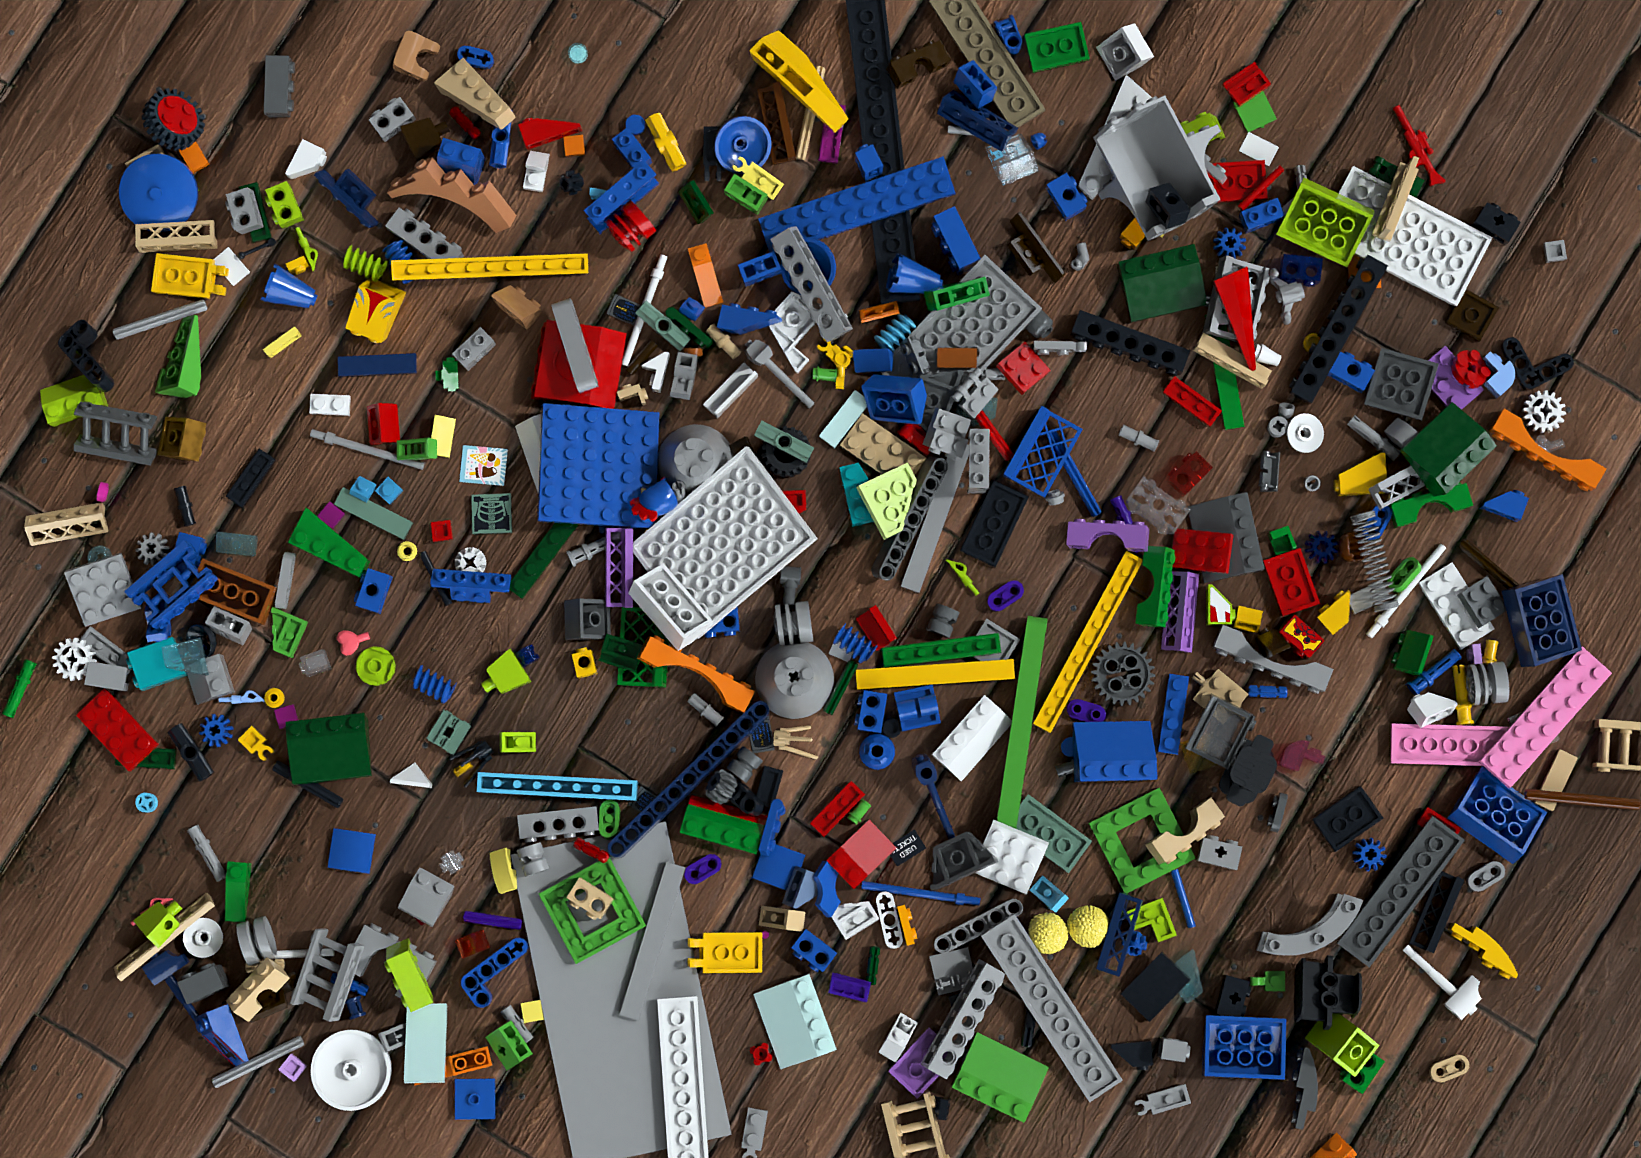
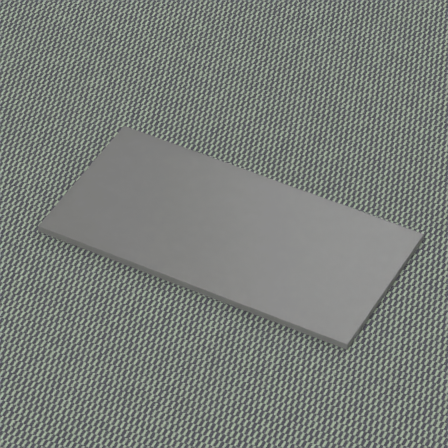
[511,822,732,1158]

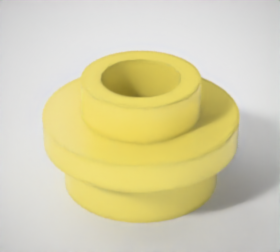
[397,541,417,561]

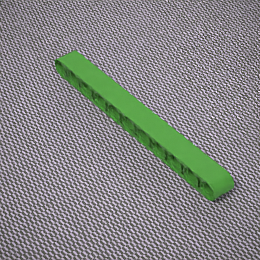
[997,616,1048,829]

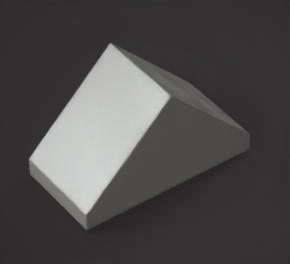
[378,1023,406,1053]

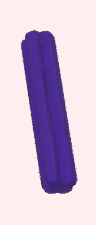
[463,911,522,930]

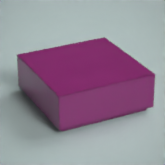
[317,501,345,529]
[274,704,298,729]

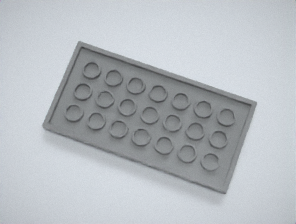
[881,255,1042,403]

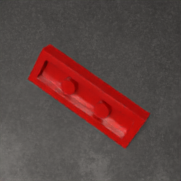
[1162,376,1222,427]
[810,781,865,837]

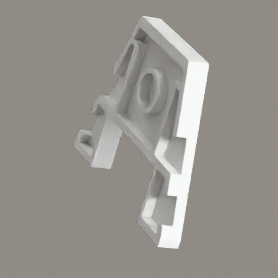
[769,292,848,374]

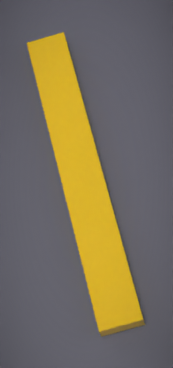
[856,659,1015,689]

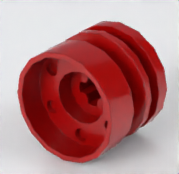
[605,200,656,253]

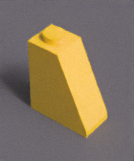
[1334,452,1388,496]

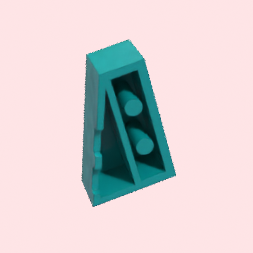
[839,463,874,527]

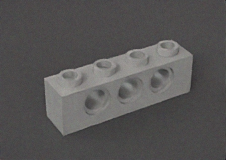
[385,208,464,259]
[517,806,599,843]

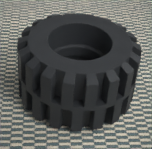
[762,426,811,478]

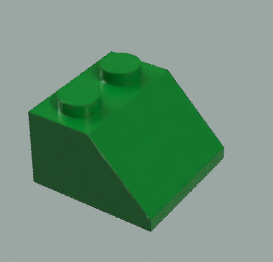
[1391,630,1434,676]

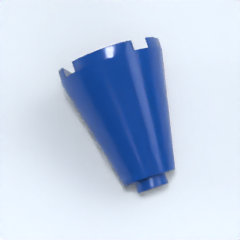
[886,253,943,294]
[261,264,318,308]

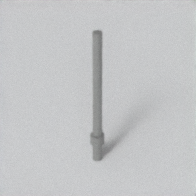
[310,429,425,470]

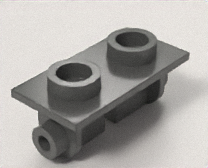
[899,336,930,378]
[1258,451,1280,492]

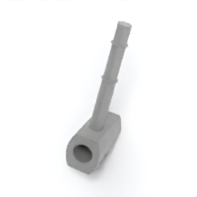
[744,340,814,408]

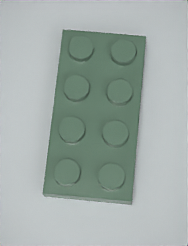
[1016,794,1092,873]

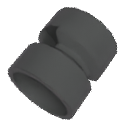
[926,603,960,638]
[726,746,763,783]

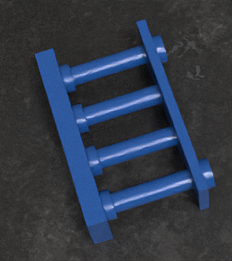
[584,160,659,234]

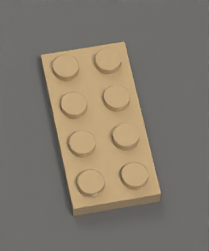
[840,413,927,476]

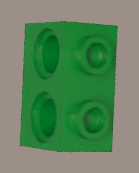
[1340,1053,1385,1094]

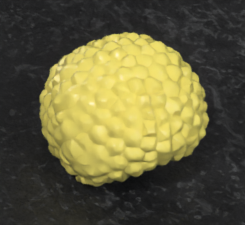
[1067,905,1110,948]
[1028,912,1068,954]

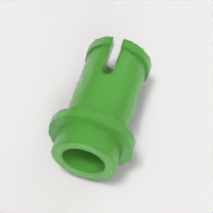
[812,366,837,382]
[847,799,871,825]

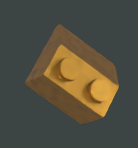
[158,417,206,462]

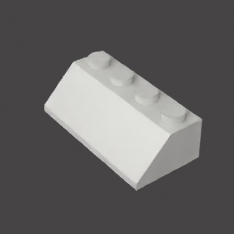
[515,414,542,492]
[628,564,713,651]
[932,695,1012,781]

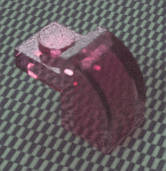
[1277,740,1326,772]

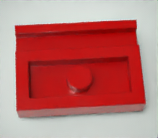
[1222,62,1271,107]

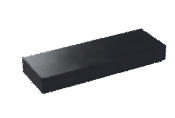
[226,448,276,508]

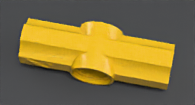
[645,112,687,172]

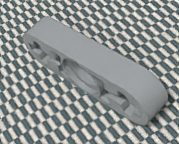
[275,552,296,610]

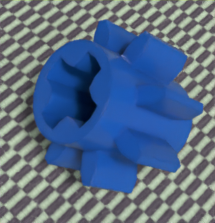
[1122,931,1147,956]

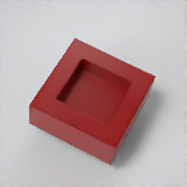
[431,520,453,542]

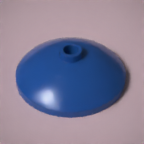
[714,116,771,174]
[781,238,836,295]

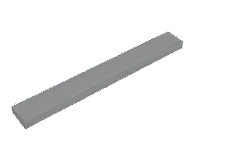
[901,444,969,593]
[620,862,686,1021]

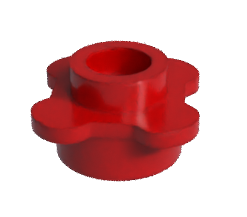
[750,1043,772,1065]

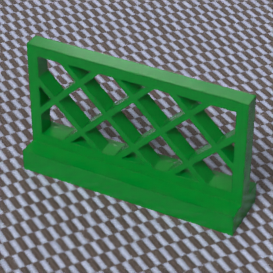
[617,607,669,688]

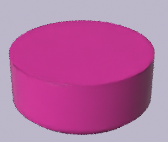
[97,482,109,502]

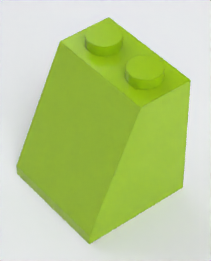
[1305,1013,1380,1077]

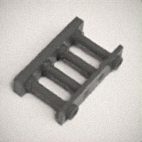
[74,402,157,466]

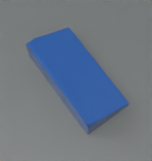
[853,348,894,373]

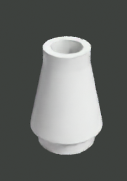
[1254,344,1281,366]

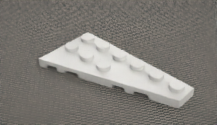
[1078,75,1152,200]

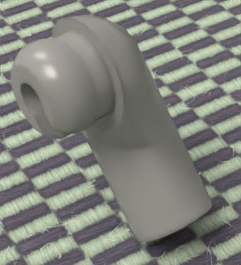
[1071,242,1089,271]

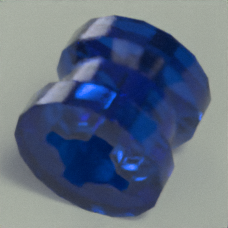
[515,644,540,668]

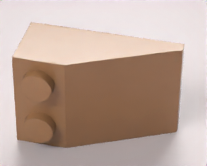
[492,285,542,330]

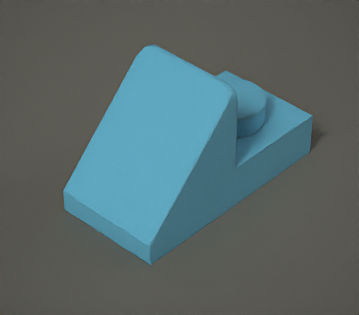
[1030,875,1069,913]

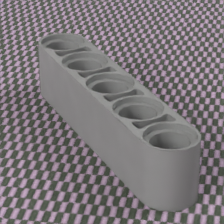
[551,298,599,393]
[934,899,1023,953]

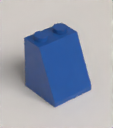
[437,138,486,185]

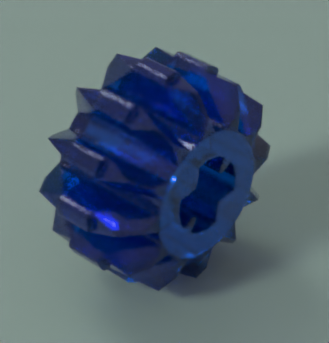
[1304,531,1338,564]

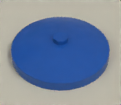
[119,154,198,232]

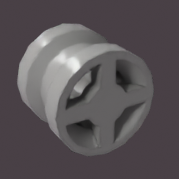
[1267,416,1288,438]

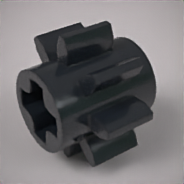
[559,170,584,195]

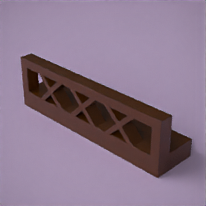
[757,81,796,165]

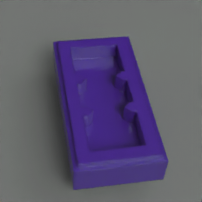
[828,973,871,1003]

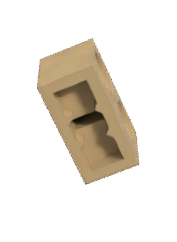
[567,877,614,920]

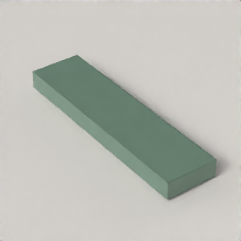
[334,487,413,540]

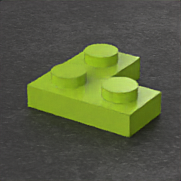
[1127,898,1177,942]

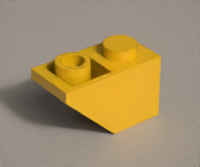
[1317,590,1351,635]

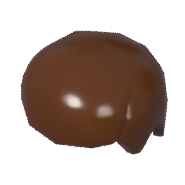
[1338,532,1365,562]

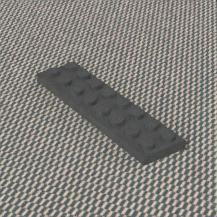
[1337,816,1465,968]

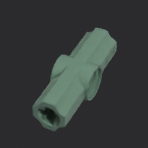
[635,300,691,351]
[754,421,814,463]

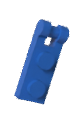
[759,799,786,857]

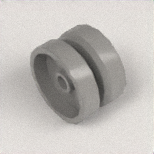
[236,916,277,966]

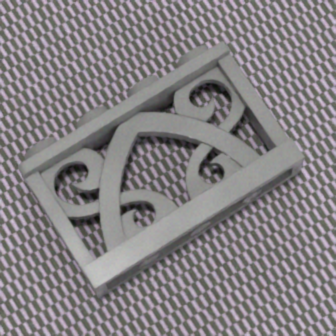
[1203,255,1270,342]

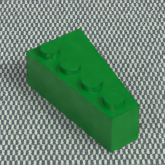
[288,508,371,578]

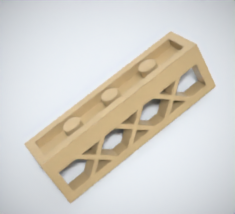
[135,220,217,253]
[1193,332,1272,389]
[24,502,108,546]

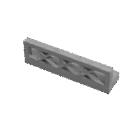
[1368,466,1425,510]

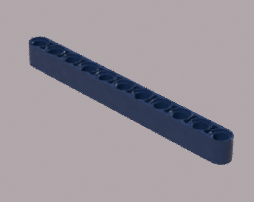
[608,701,770,859]

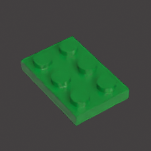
[1024,22,1090,73]

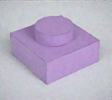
[1466,644,1482,665]
[278,1053,307,1082]

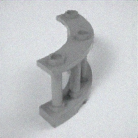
[1256,893,1363,955]

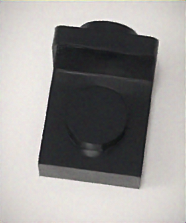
[934,1096,951,1120]

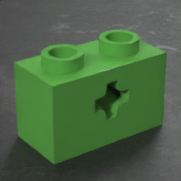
[485,1021,533,1071]

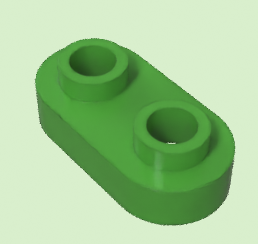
[1387,557,1421,593]
[599,800,620,840]

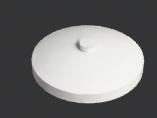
[311,1030,392,1111]

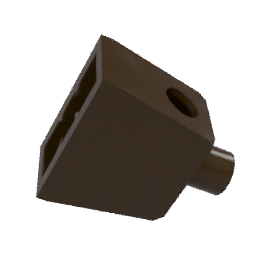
[400,118,450,162]

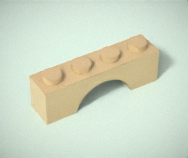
[1145,797,1225,864]

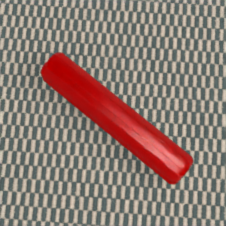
[975,410,1014,461]

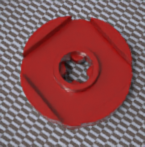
[1451,350,1491,389]

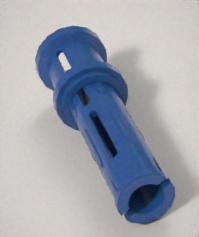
[1406,649,1462,696]

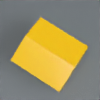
[1234,606,1263,633]

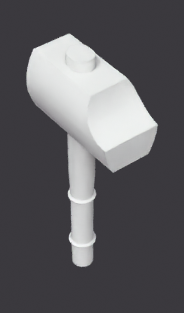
[1403,945,1481,1020]

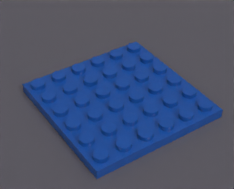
[537,403,659,529]

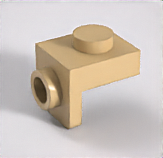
[617,384,648,406]

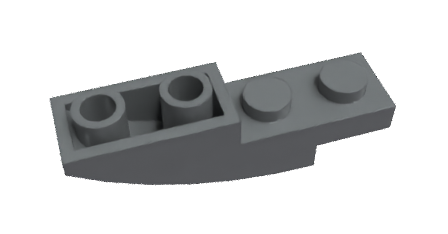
[1291,1046,1318,1130]

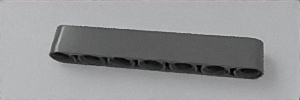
[871,456,948,581]

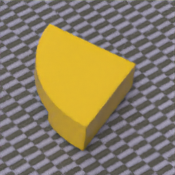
[453,762,473,777]

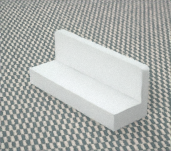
[703,363,758,419]

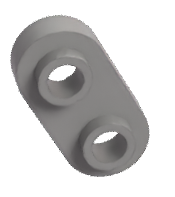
[1467,861,1505,892]

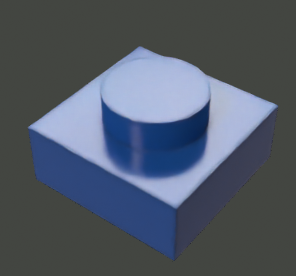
[679,297,705,322]

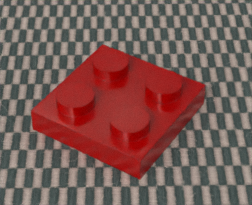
[996,342,1051,395]

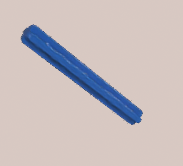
[1046,429,1101,517]

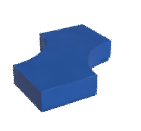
[813,861,841,917]

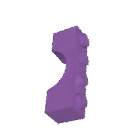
[1067,519,1149,552]

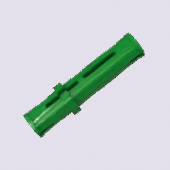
[1,659,37,718]

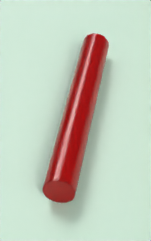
[1238,165,1284,211]

